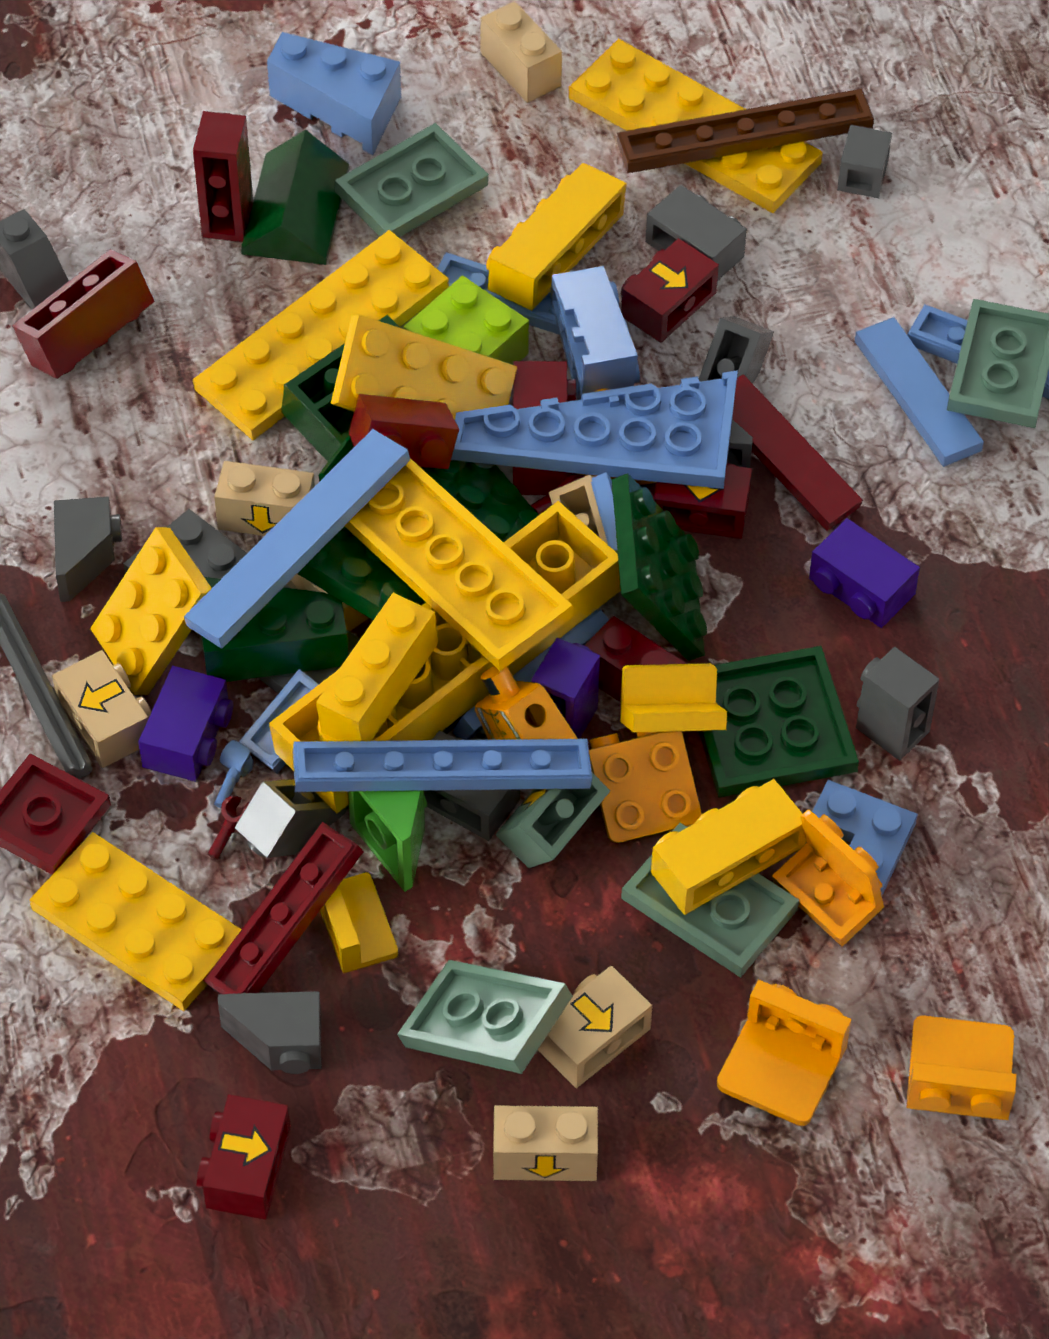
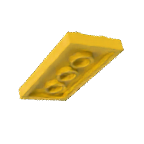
[331,314,517,420]
[29,832,242,1011]

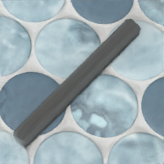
[0,593,92,779]

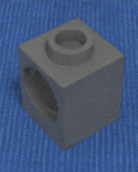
[837,125,892,199]

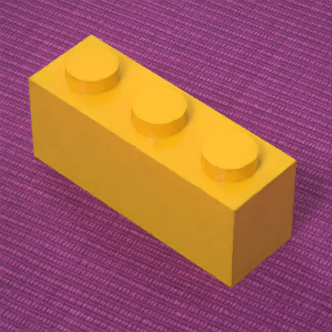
[316,593,439,741]
[651,779,806,915]

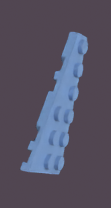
[451,370,738,489]

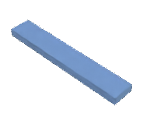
[184,429,410,649]
[293,739,592,792]

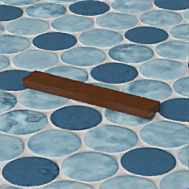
[617,88,874,174]

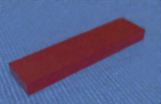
[732,374,863,531]
[203,822,364,994]

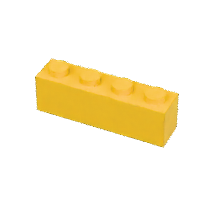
[486,163,627,311]

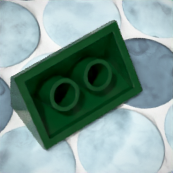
[241,129,349,265]

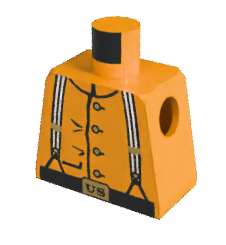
[474,666,578,740]

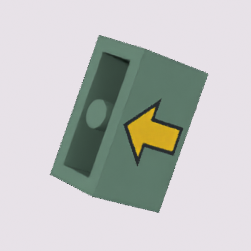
[495,773,610,868]

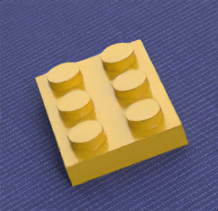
[90,527,212,695]

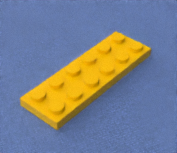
[569,38,823,213]
[193,230,449,441]
[345,458,574,671]

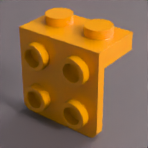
[589,731,702,843]
[772,809,884,947]
[717,979,852,1126]
[906,1015,1017,1120]

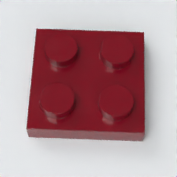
[0,753,111,875]

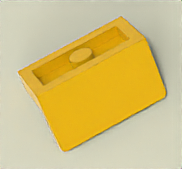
[620,663,727,732]
[320,872,398,973]

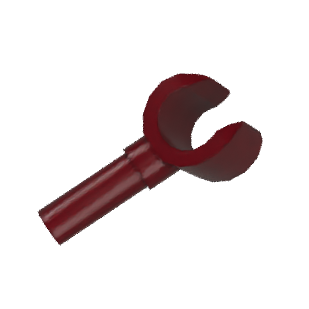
[207,795,250,860]

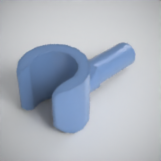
[214,740,253,808]

